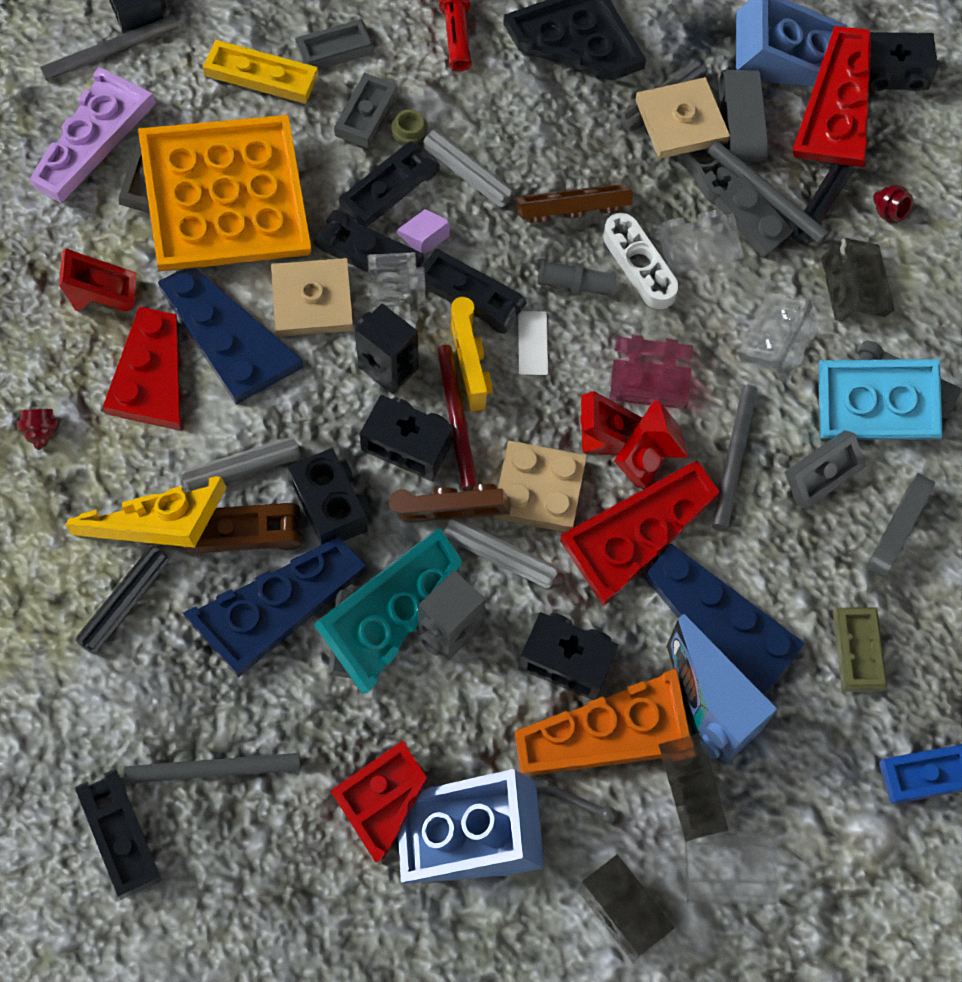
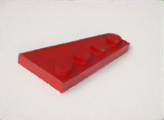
[792,26,871,168]
[560,460,720,607]

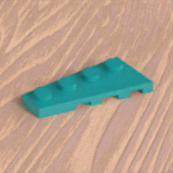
[314,528,463,694]

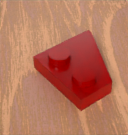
[330,741,429,863]

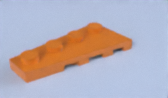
[514,668,693,776]

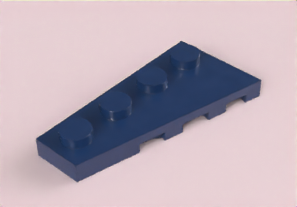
[645,543,805,696]

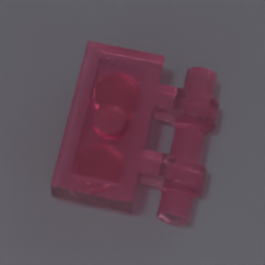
[609,334,693,409]

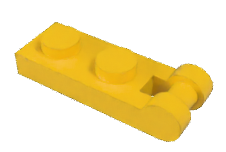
[451,297,493,412]

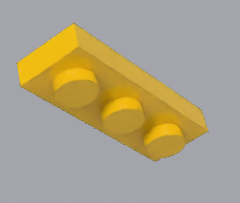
[203,39,318,104]

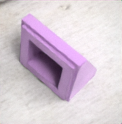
[397,209,450,255]

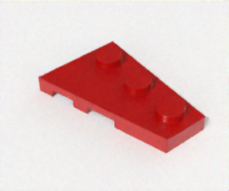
[103,306,181,431]

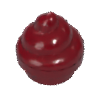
[873,184,913,222]
[17,409,58,450]

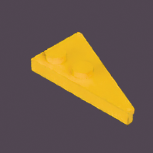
[65,476,227,548]

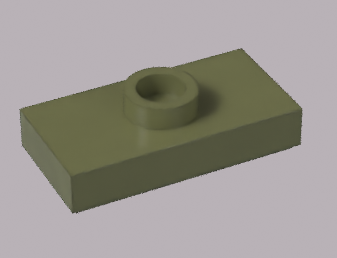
[833,607,887,692]

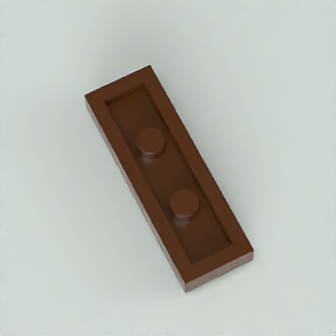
[515,183,633,223]

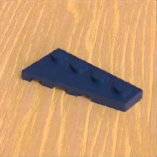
[158,268,304,404]
[183,537,366,678]

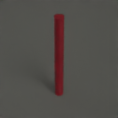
[437,345,478,491]

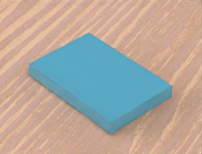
[818,359,942,440]

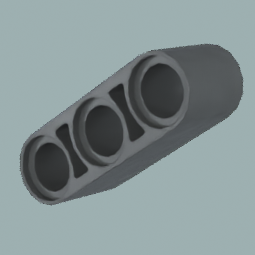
[719,70,767,163]

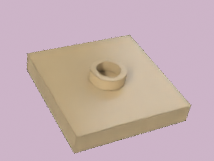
[636,77,730,159]
[271,258,353,337]

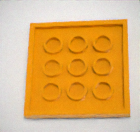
[138,115,311,272]

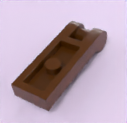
[389,484,510,523]
[184,503,302,554]

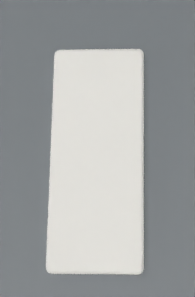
[518,311,548,375]

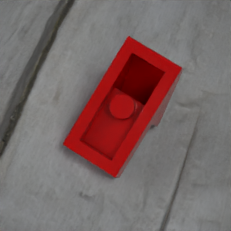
[59,248,137,312]
[580,391,643,455]
[614,401,688,488]

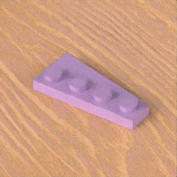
[29,66,156,203]

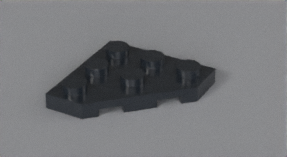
[503,0,646,80]

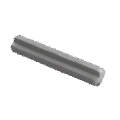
[424,130,514,208]
[182,437,300,492]
[444,518,559,588]

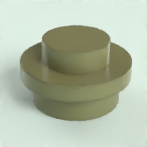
[391,109,428,145]

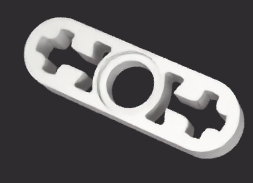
[603,213,678,309]

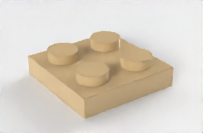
[492,440,587,532]

